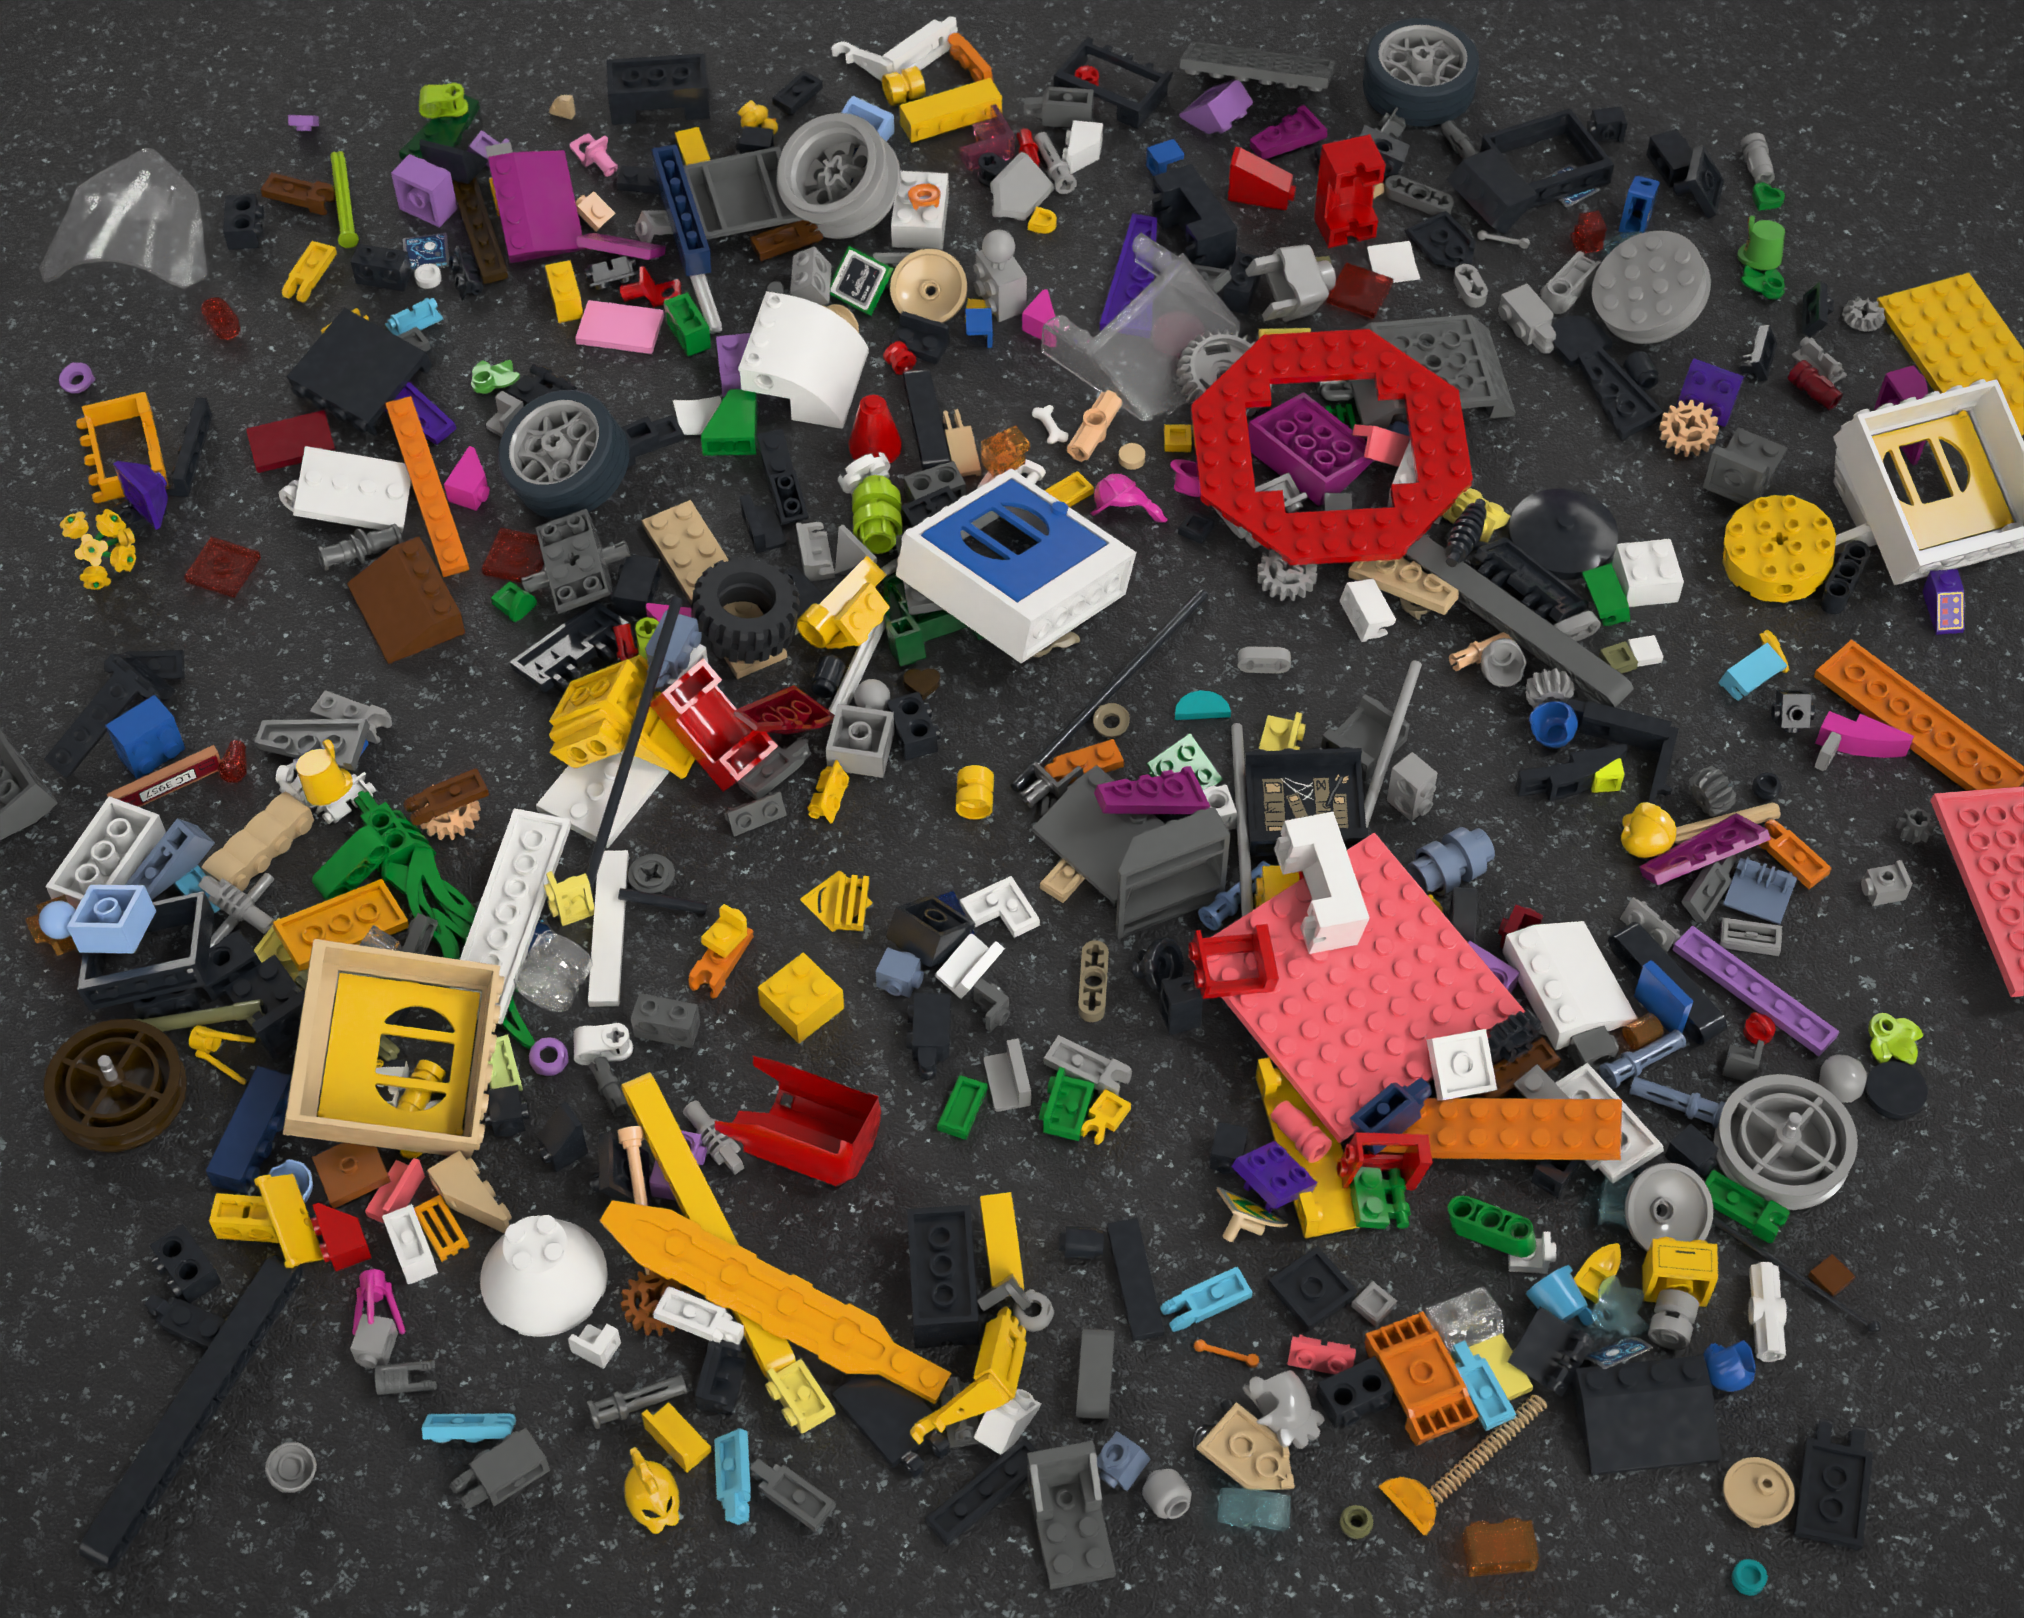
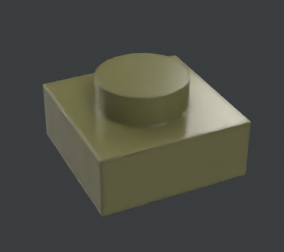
[1599,641,1638,674]

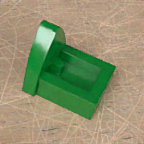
[491,581,537,622]

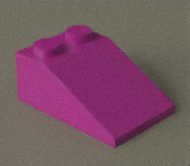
[1874,365,1928,465]

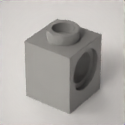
[350,1314,398,1368]

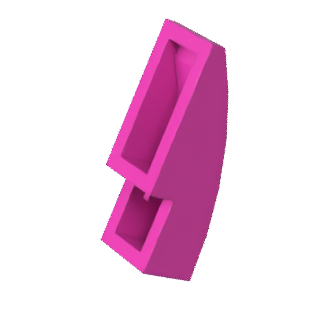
[1815,711,1914,758]

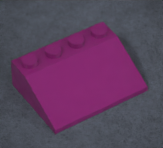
[488,150,585,263]
[1248,392,1374,506]

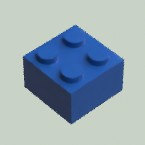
[105,695,185,779]

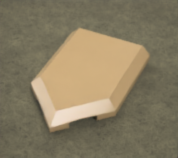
[1196,1402,1295,1491]

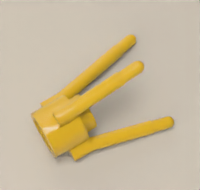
[189,1025,256,1085]

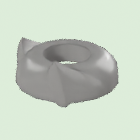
[1012,1289,1054,1332]

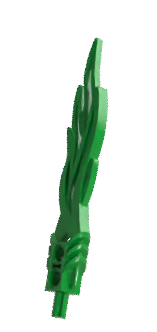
[354,790,535,1050]

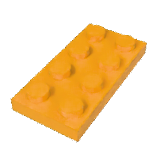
[273,879,409,971]

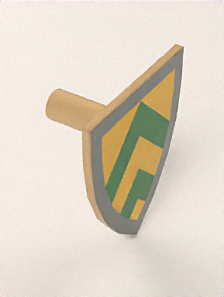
[1216,1187,1288,1242]

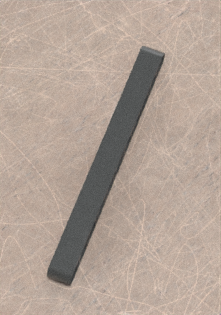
[1403,534,1634,708]

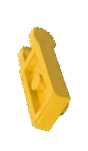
[282,241,337,303]

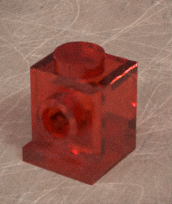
[1570,210,1607,253]

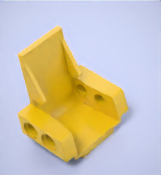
[549,655,695,779]

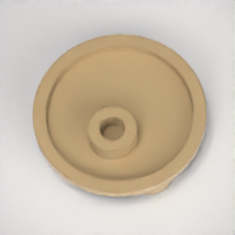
[1723,1457,1795,1528]

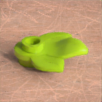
[1868,1013,1923,1065]

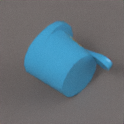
[1525,1265,1596,1326]

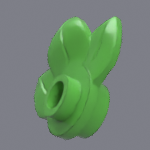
[471,360,520,394]

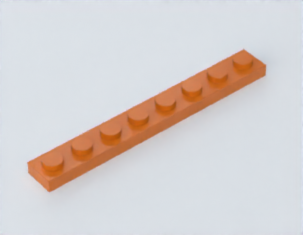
[385,396,470,577]

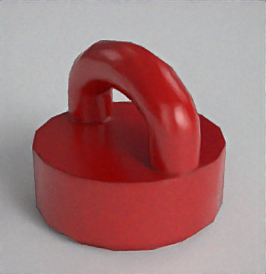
[1743,1012,1776,1044]

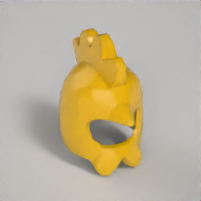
[624,1447,679,1534]

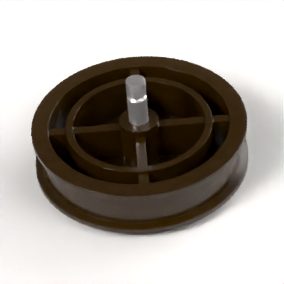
[44,1019,187,1152]

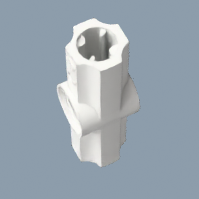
[1748,1262,1786,1362]

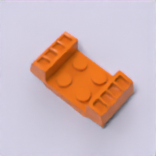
[1365,1311,1479,1446]

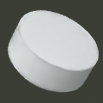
[414,264,441,289]

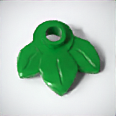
[1740,265,1785,299]

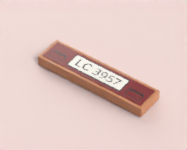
[107,745,224,807]

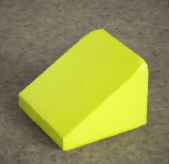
[1591,758,1624,793]

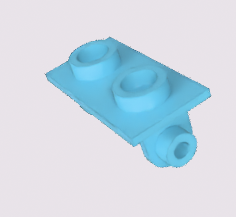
[385,298,443,336]

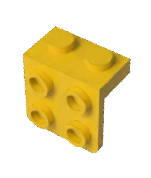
[826,582,890,649]

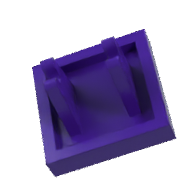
[1676,358,1744,427]
[1232,1141,1317,1213]

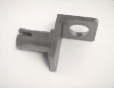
[1020,762,1084,808]

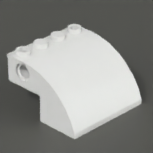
[738,291,868,429]

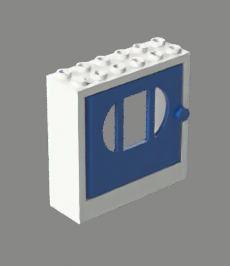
[896,469,1136,663]

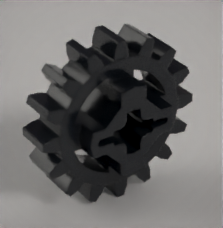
[1488,1010,1543,1065]

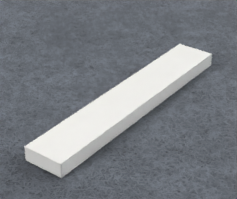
[588,850,629,1007]

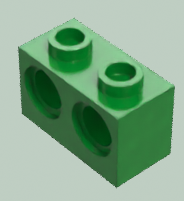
[664,292,711,356]

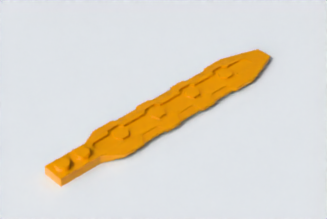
[600,1200,951,1404]

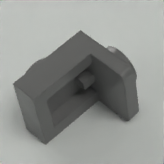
[974,978,1010,1032]

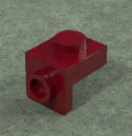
[1498,905,1543,948]

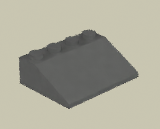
[1032,765,1165,904]

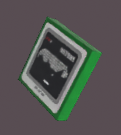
[830,246,893,315]

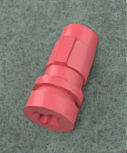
[1271,1101,1332,1163]

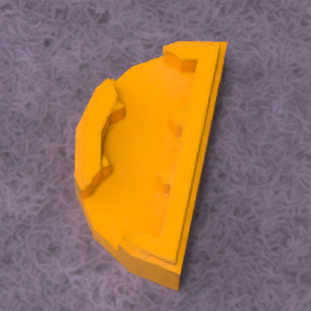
[1378,1477,1436,1535]

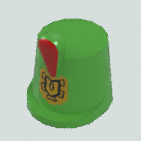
[1737,216,1785,270]

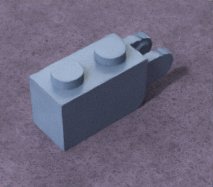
[645,610,702,692]

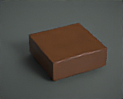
[1808,1254,1855,1297]

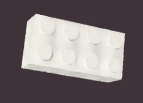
[46,796,166,909]

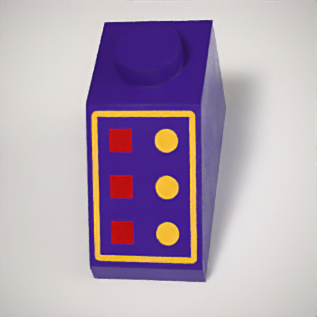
[1922,569,1964,635]

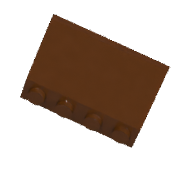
[347,536,465,664]

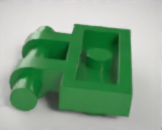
[1350,1167,1411,1229]

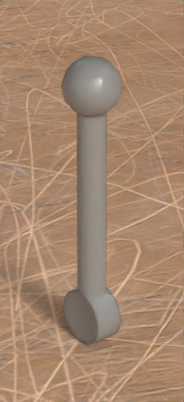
[1477,230,1530,249]

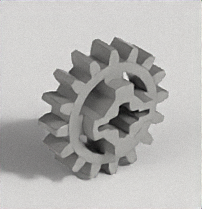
[1257,550,1317,601]

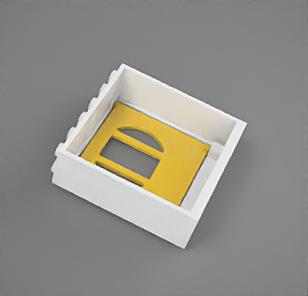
[1833,379,2024,585]

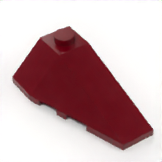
[733,685,835,734]

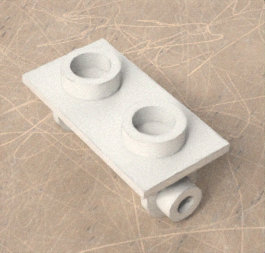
[316,772,376,824]

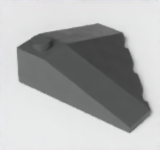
[0,729,58,840]

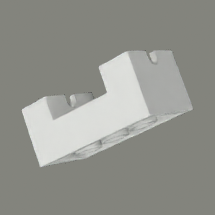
[1274,812,1370,954]

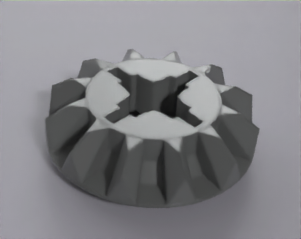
[628,854,675,894]

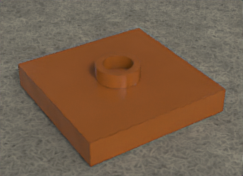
[312,1142,391,1209]

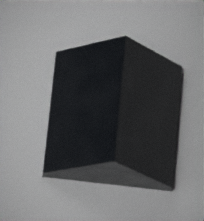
[419,139,488,184]

